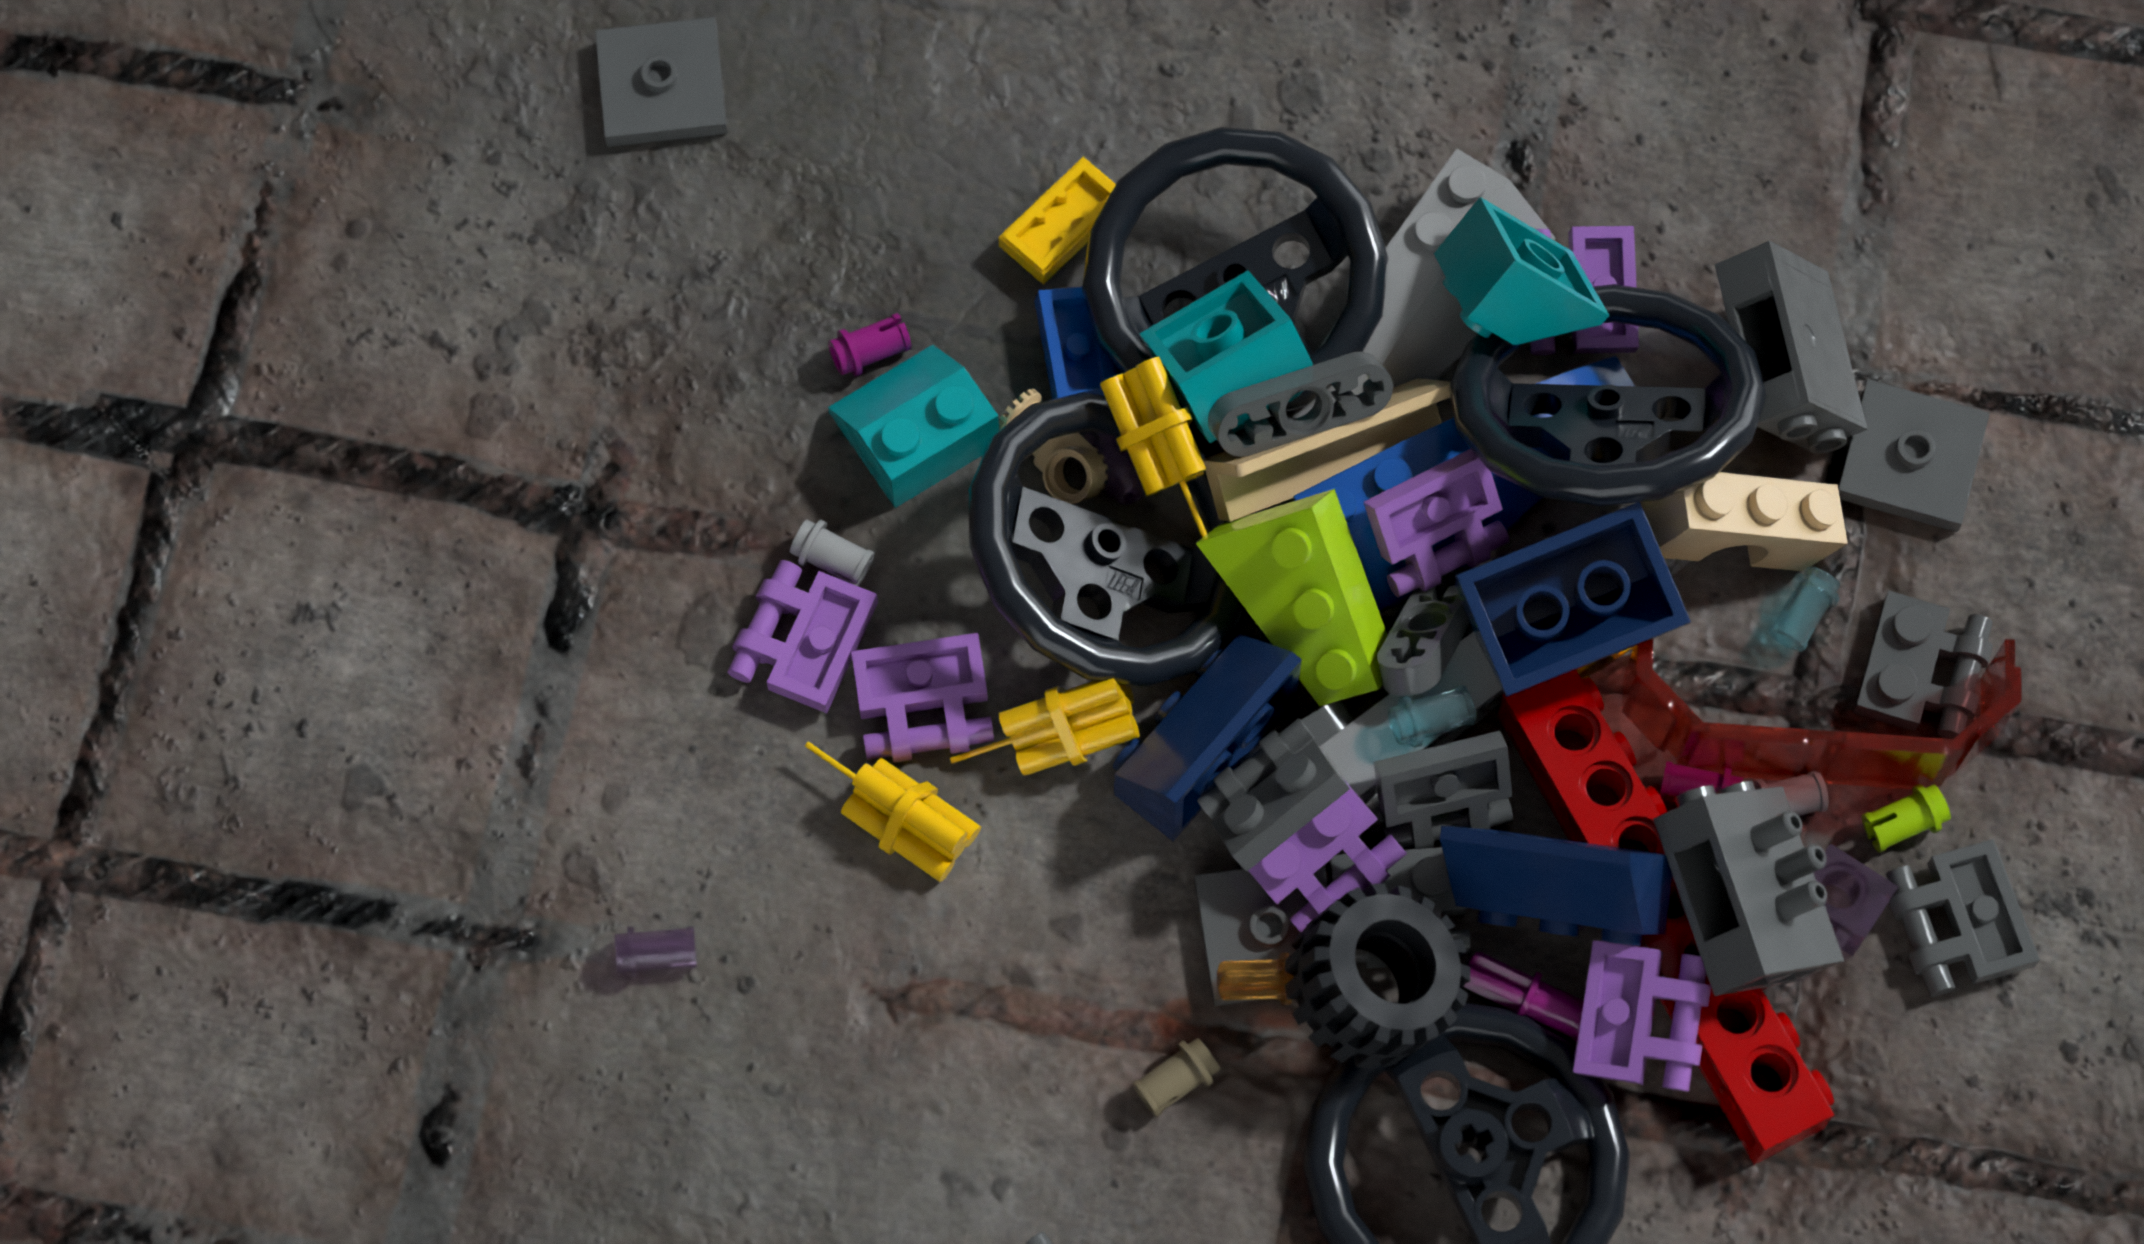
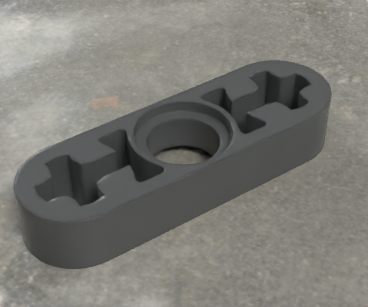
[1208,352,1393,457]
[1377,567,1470,696]

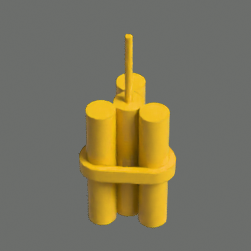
[1100,356,1207,538]
[950,678,1139,776]
[805,741,981,883]

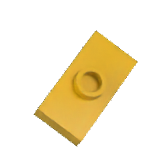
[998,157,1116,285]

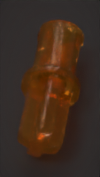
[1216,953,1294,1006]

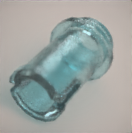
[1768,567,1840,652]
[1388,684,1476,748]

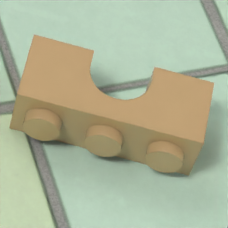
[1640,472,1848,571]

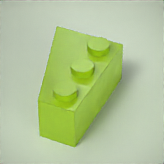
[1196,489,1388,706]

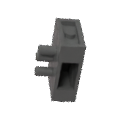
[1715,240,1868,453]
[1653,781,1844,996]

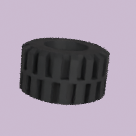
[1284,883,1470,1068]

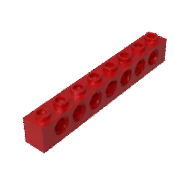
[1497,670,1835,1165]

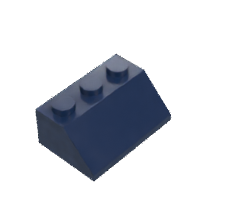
[1455,502,1691,698]
[1112,634,1302,842]
[1440,826,1673,946]

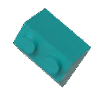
[1433,197,1609,345]
[1140,271,1313,443]
[828,344,999,508]

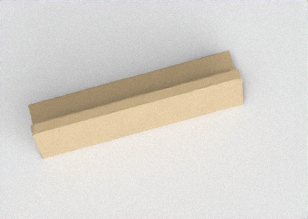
[1203,378,1450,522]

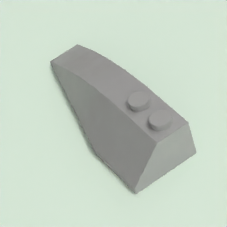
[1272,149,1555,424]

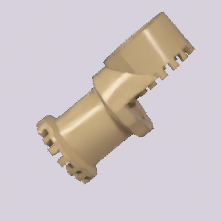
[999,389,1108,504]

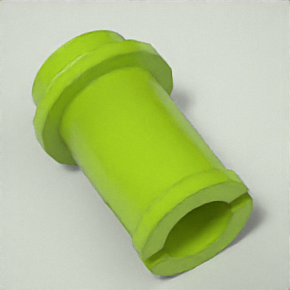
[1861,784,1951,853]

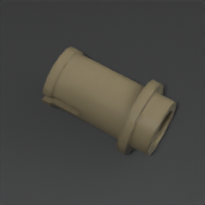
[1132,1038,1220,1118]

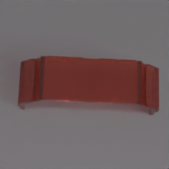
[1622,638,2022,790]

